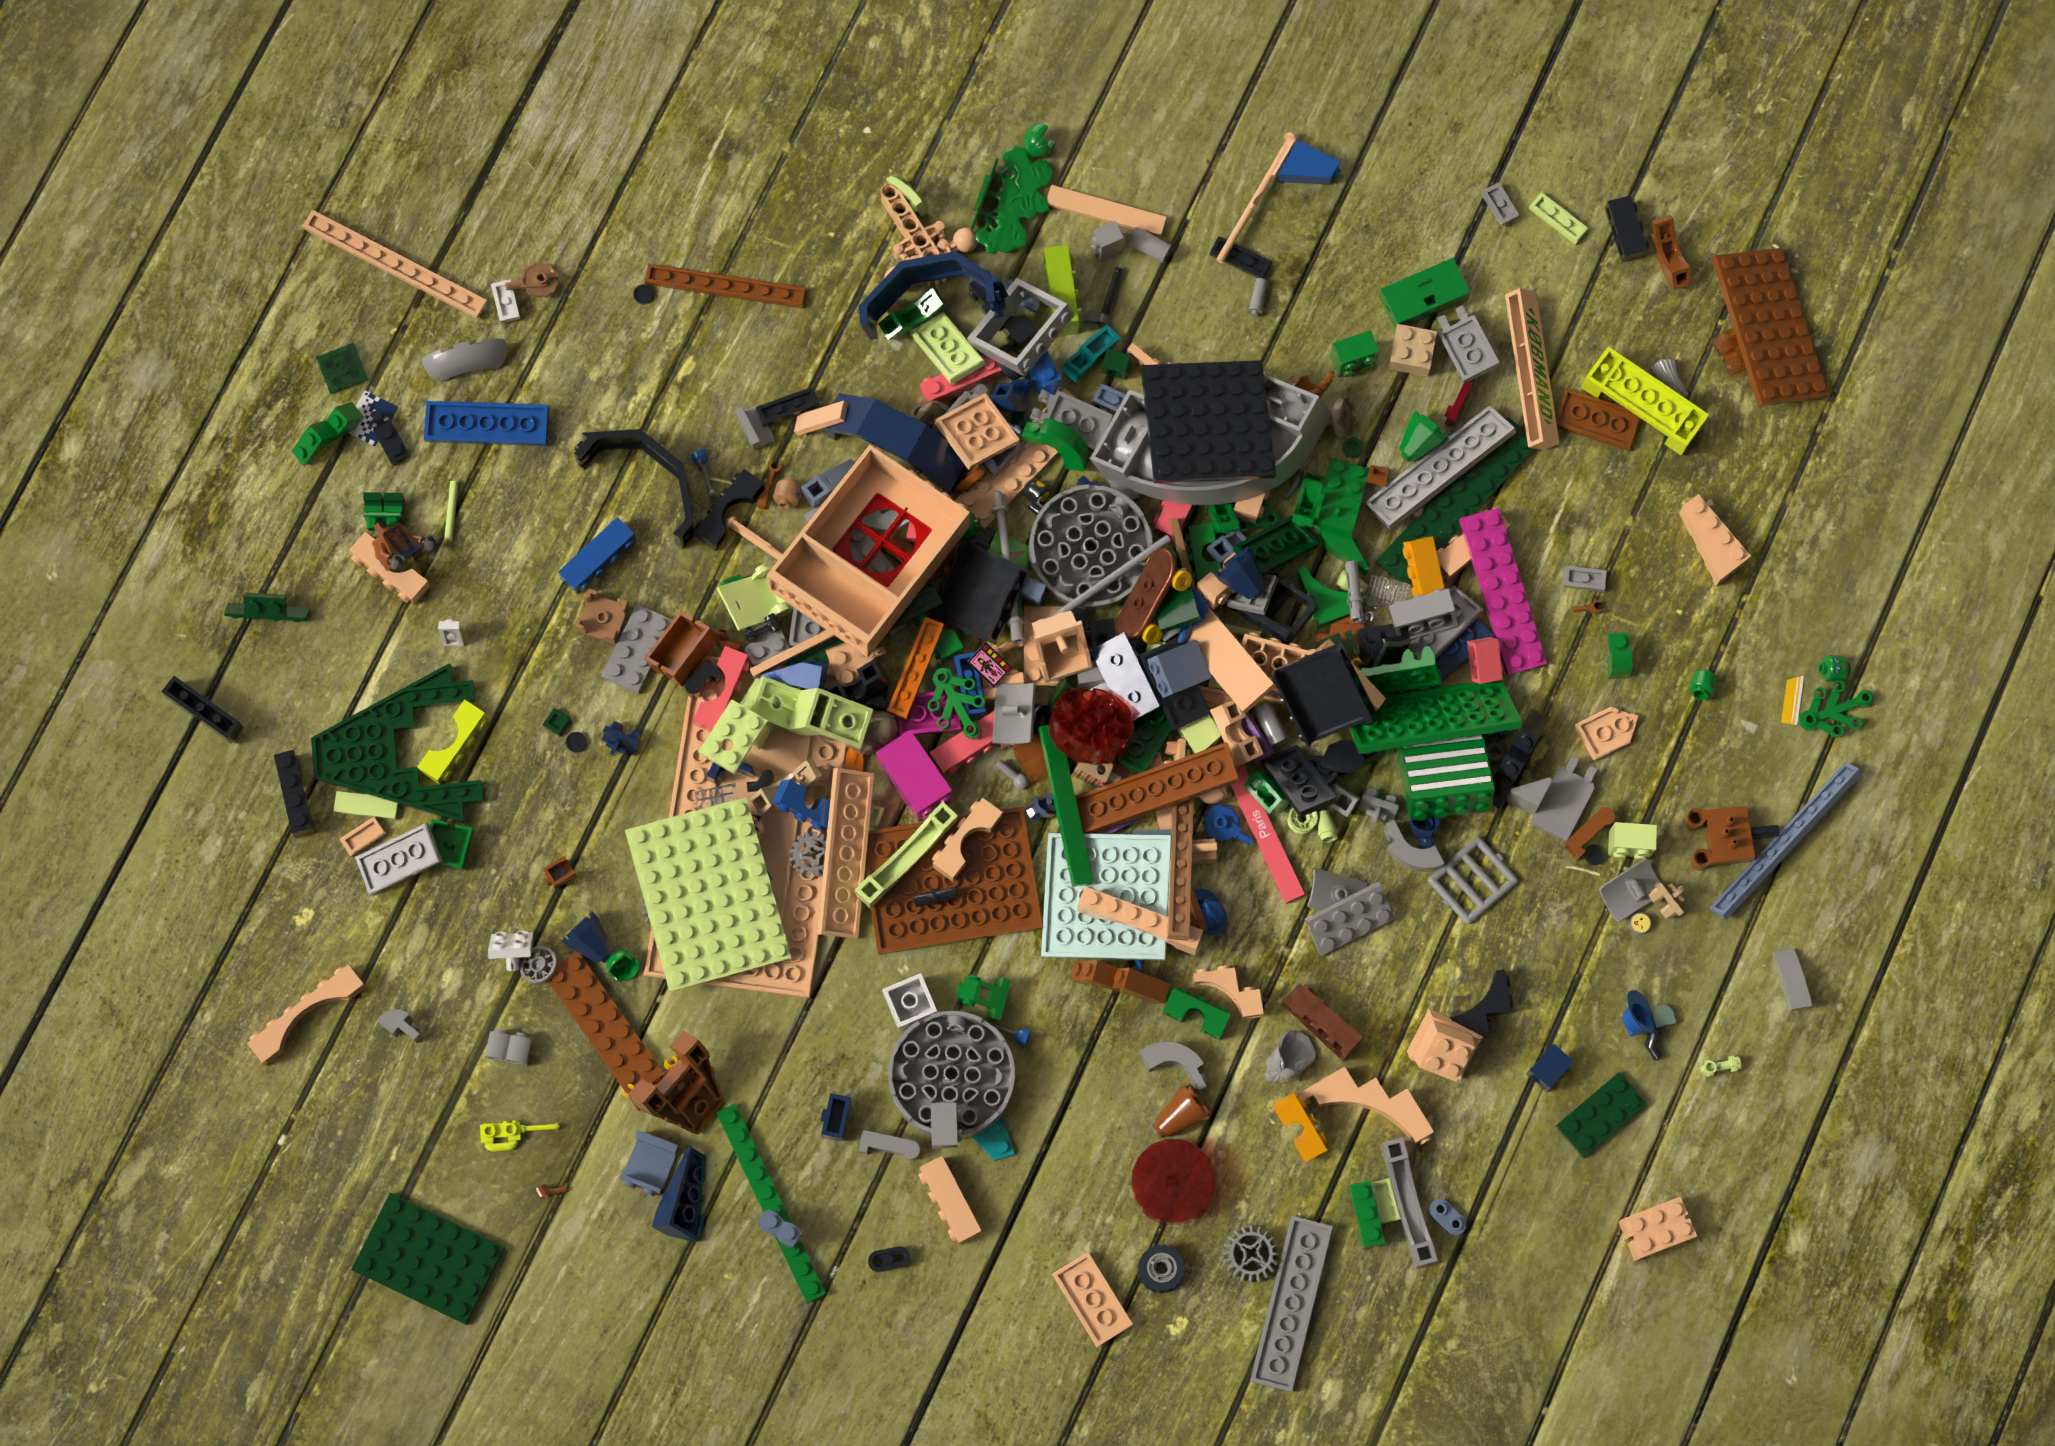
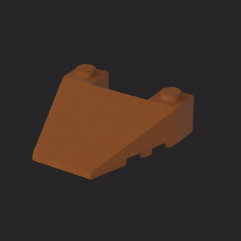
[628,1031,725,1135]

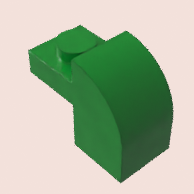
[1606,632,1632,679]

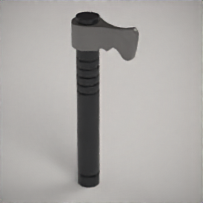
[1083,267,1123,327]

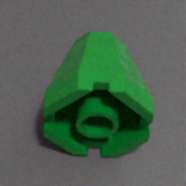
[1399,410,1448,462]

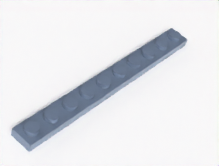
[1709,762,1862,920]

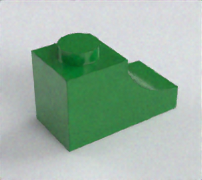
[1243,770,1290,814]

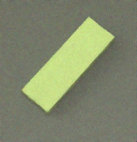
[1529,192,1589,245]
[333,791,398,820]

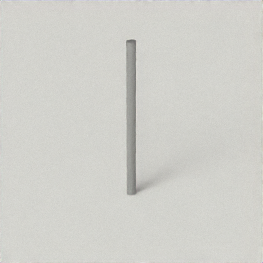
[1050,535,1171,617]

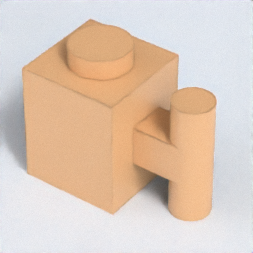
[1192,839,1217,865]

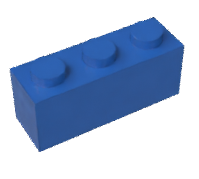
[954,652,986,720]

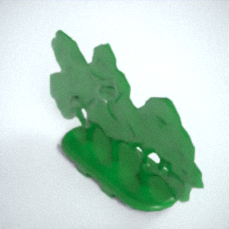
[971,145,1054,254]

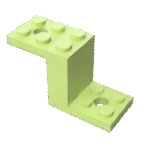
[751,676,873,749]
[698,677,779,774]

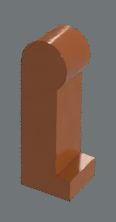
[1563,807,1615,860]

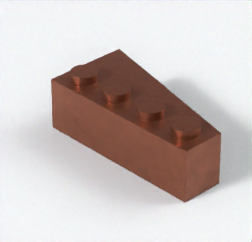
[1282,983,1363,1062]

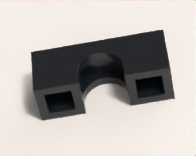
[824,659,891,703]

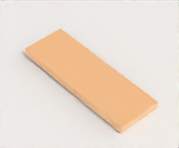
[1178,605,1276,714]

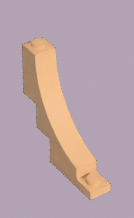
[1297,1067,1434,1145]

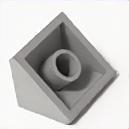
[1506,777,1552,815]

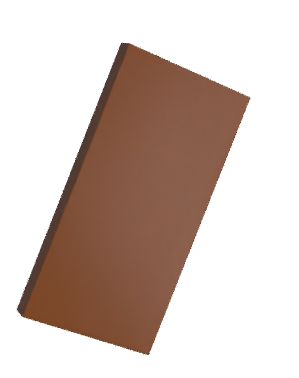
[1555,388,1640,451]

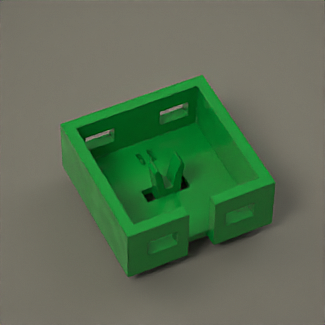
[430,819,474,871]

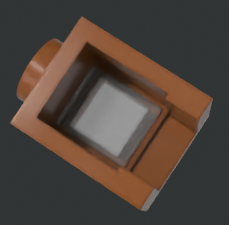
[543,856,577,889]

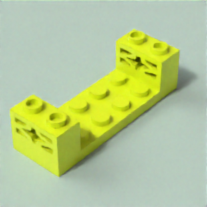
[1581,346,1709,455]

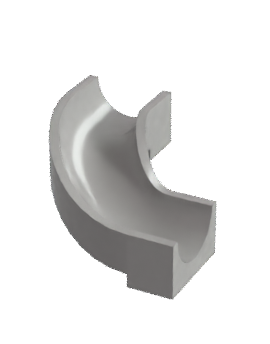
[1090,374,1332,505]

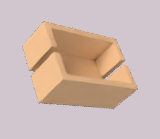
[1618,1196,1697,1261]

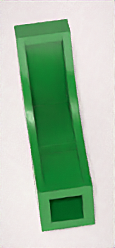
[291,402,364,466]

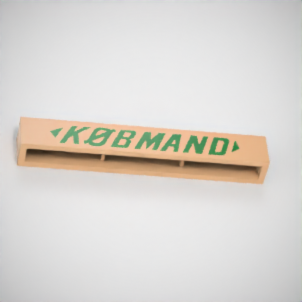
[1505,288,1559,450]

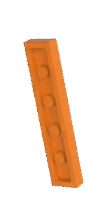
[887,617,945,720]

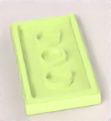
[910,312,985,384]

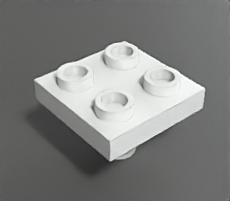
[488,931,534,971]

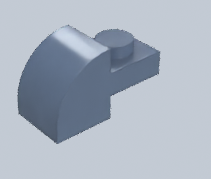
[1207,529,1246,566]

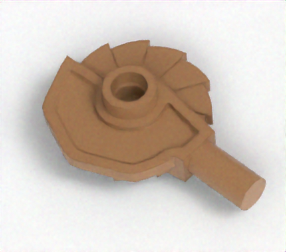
[505,262,559,298]

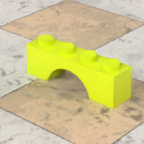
[417,700,487,784]

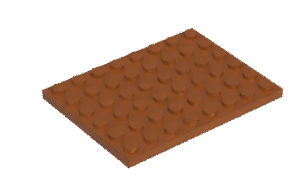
[865,807,1043,955]

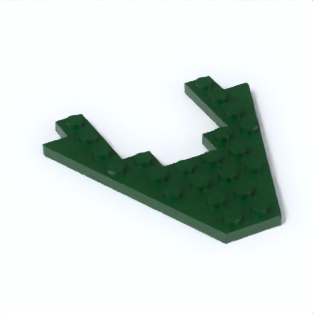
[311,664,484,823]

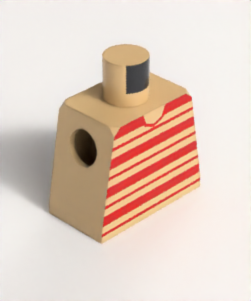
[1071,750,1121,787]

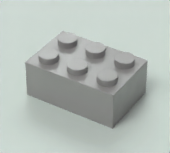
[1389,589,1458,640]

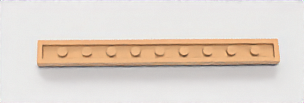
[302,210,487,319]

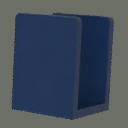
[1526,1044,1573,1092]

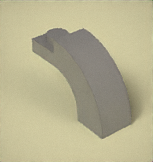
[1384,820,1445,872]

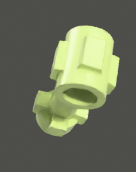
[1700,1056,1741,1077]

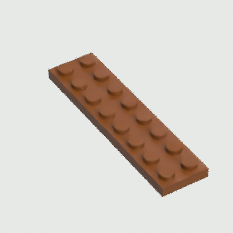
[1075,742,1240,834]
[547,952,663,1111]

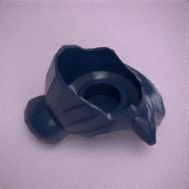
[1410,817,1441,848]

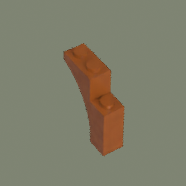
[1070,960,1170,1004]

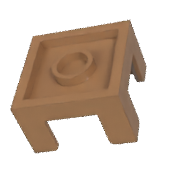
[575,589,629,645]

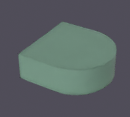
[1652,1005,1676,1029]

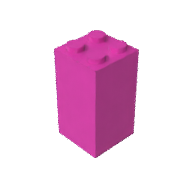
[876,730,952,822]

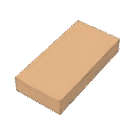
[340,816,387,857]

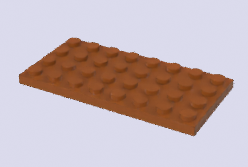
[1712,248,1829,407]

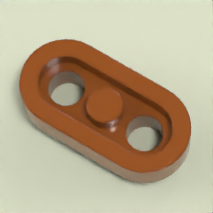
[955,463,987,493]

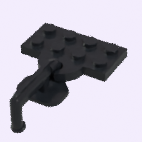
[1261,740,1385,818]

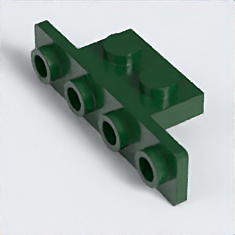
[224,592,309,622]

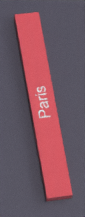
[1230,764,1305,904]

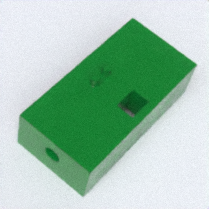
[1378,257,1470,329]

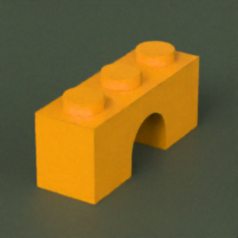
[1273,1092,1328,1163]

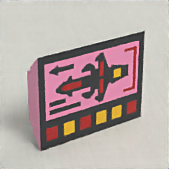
[967,642,1013,688]

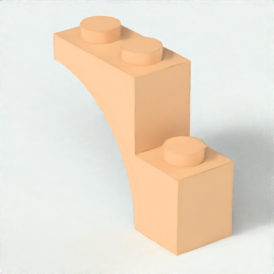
[1192,965,1264,1020]

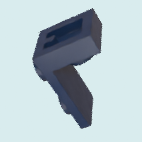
[706,762,756,784]

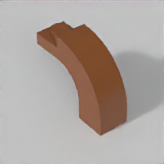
[1651,215,1693,290]

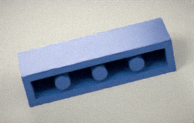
[558,517,636,594]

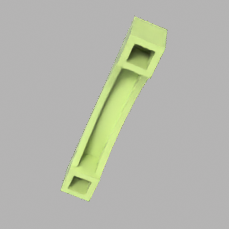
[855,802,958,909]

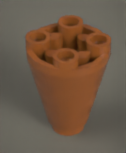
[1152,1083,1211,1138]

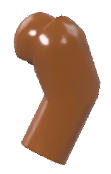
[715,628,741,652]

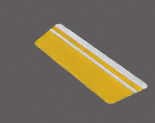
[1781,676,1804,725]

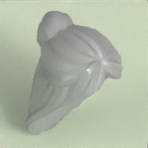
[1265,1030,1316,1083]

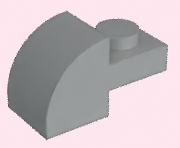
[377,1009,422,1043]

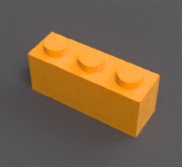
[1403,536,1445,597]

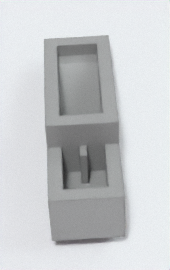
[1773,948,1812,1012]

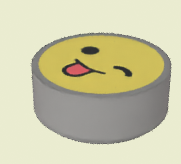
[1629,913,1651,935]

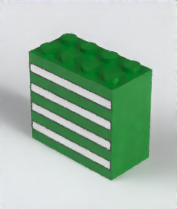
[1397,734,1494,821]

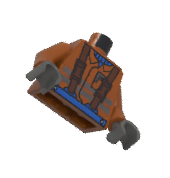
[372,519,438,571]

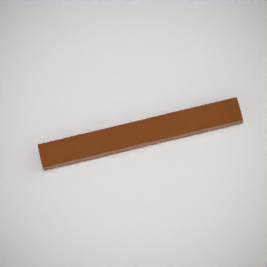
[645,263,807,309]

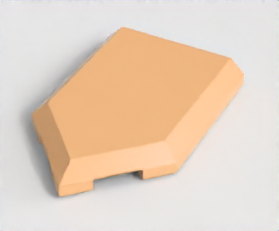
[1575,707,1639,760]

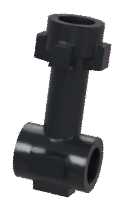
[743,613,782,643]

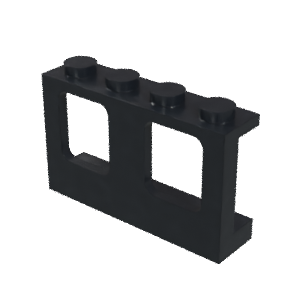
[1224,572,1318,645]

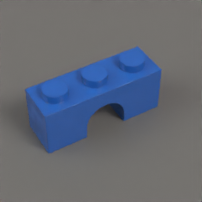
[772,780,830,832]

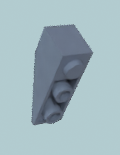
[801,459,855,508]

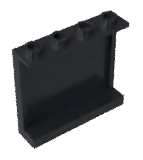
[929,540,1031,645]
[1271,642,1378,748]

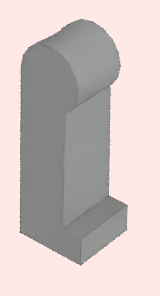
[858,1130,920,1161]

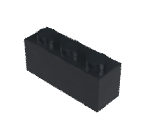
[1605,196,1649,263]

